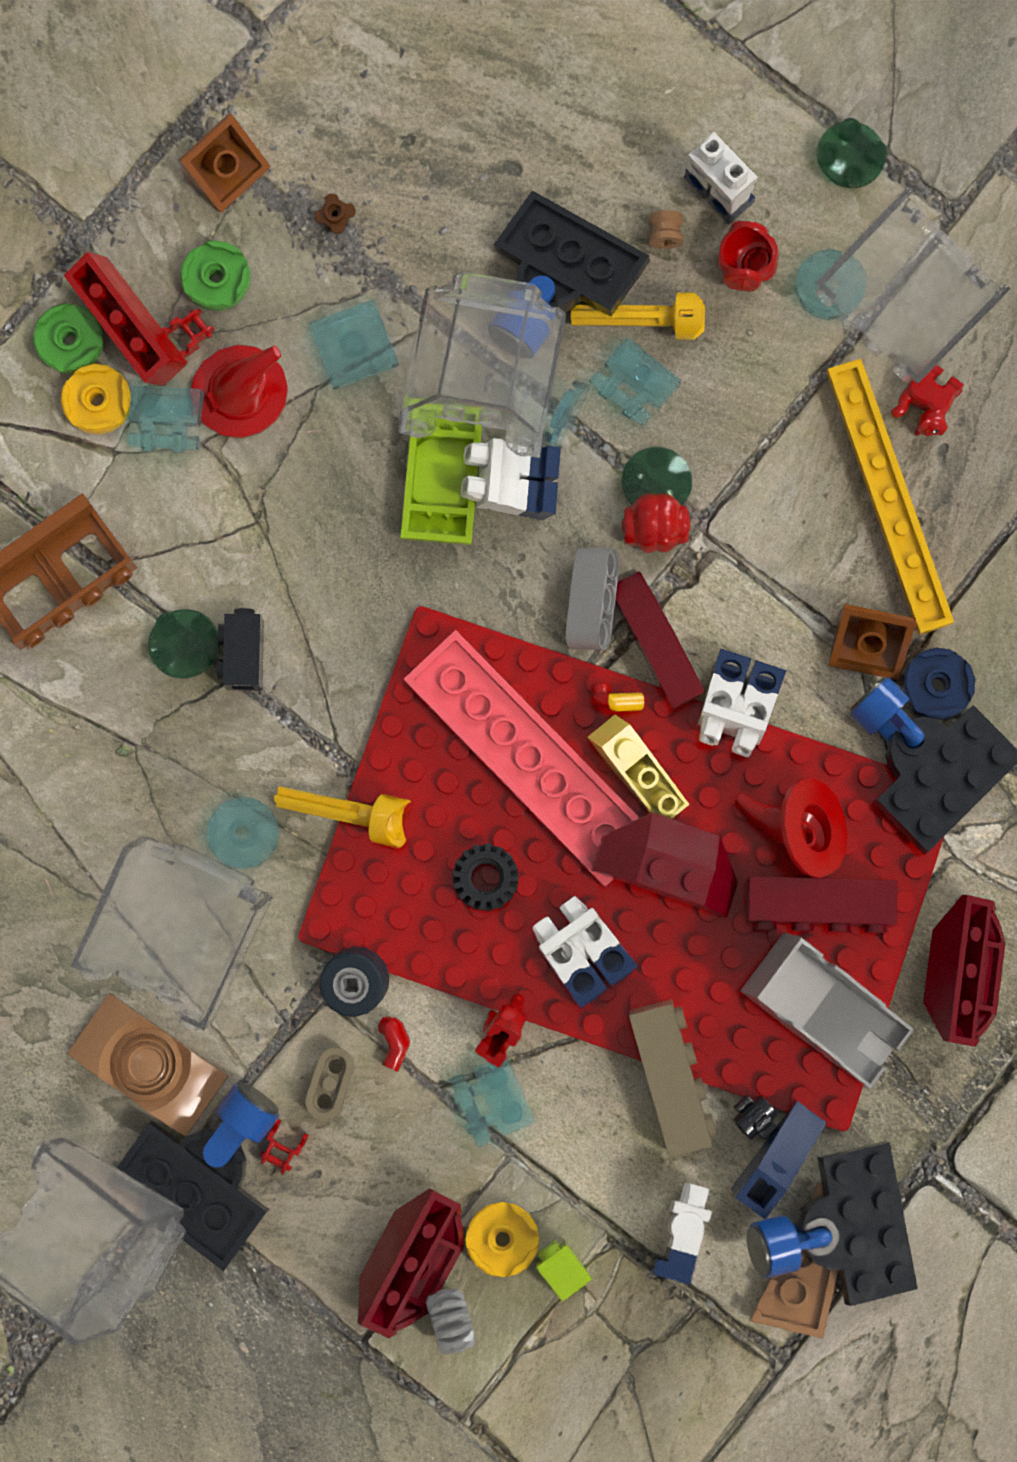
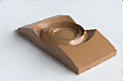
[67,993,229,1137]

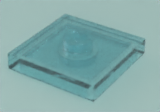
[309,299,399,390]

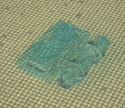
[589,337,682,426]
[128,386,204,453]
[449,1057,535,1147]

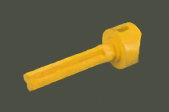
[571,292,705,340]
[274,786,411,848]

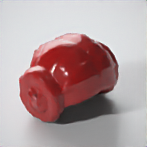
[718,221,779,292]
[621,493,691,553]

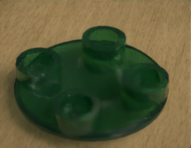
[817,118,887,189]
[621,447,692,505]
[148,609,219,679]

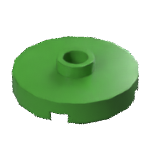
[180,241,251,311]
[33,303,104,373]

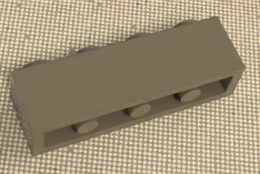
[629,999,717,1158]

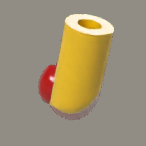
[590,682,644,711]

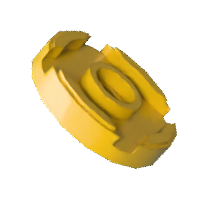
[60,364,133,435]
[466,1202,539,1277]

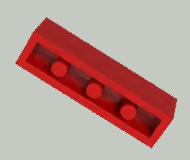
[63,252,188,386]

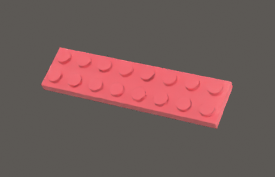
[404,630,639,888]

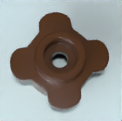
[314,193,356,234]

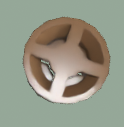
[649,210,684,249]

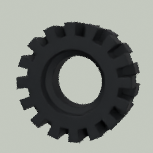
[453,844,518,911]

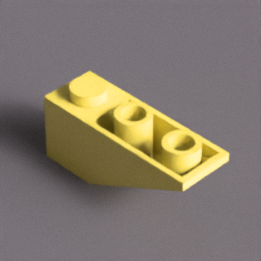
[587,715,689,819]

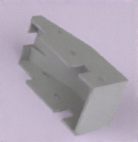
[741,932,913,1089]

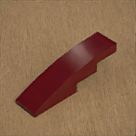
[615,571,705,709]

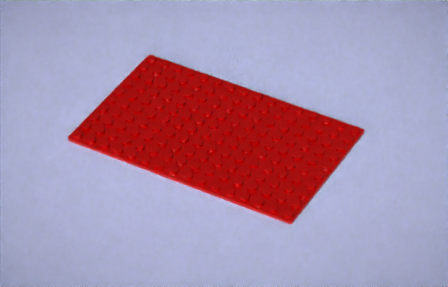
[298,606,944,1131]

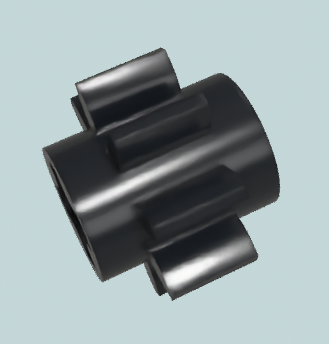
[732,1095,778,1140]

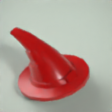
[191,345,288,438]
[735,778,847,878]

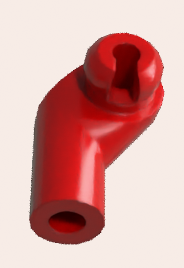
[378,1016,410,1072]

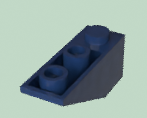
[731,1100,826,1219]

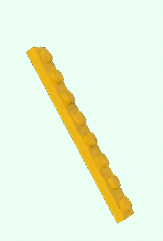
[826,358,954,636]

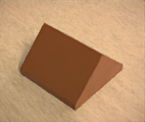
[178,113,271,213]
[829,604,916,680]

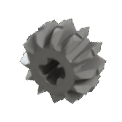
[426,1288,475,1355]

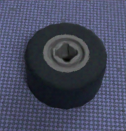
[319,947,389,1017]

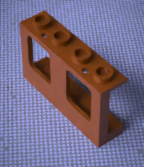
[0,493,137,650]

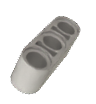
[565,548,619,650]

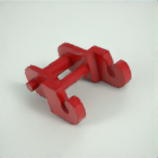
[162,309,215,358]
[259,1119,309,1175]

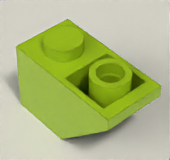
[536,1239,592,1302]

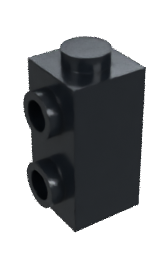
[217,608,264,691]

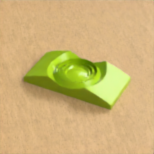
[400,400,484,545]

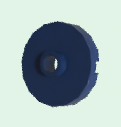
[902,648,976,720]

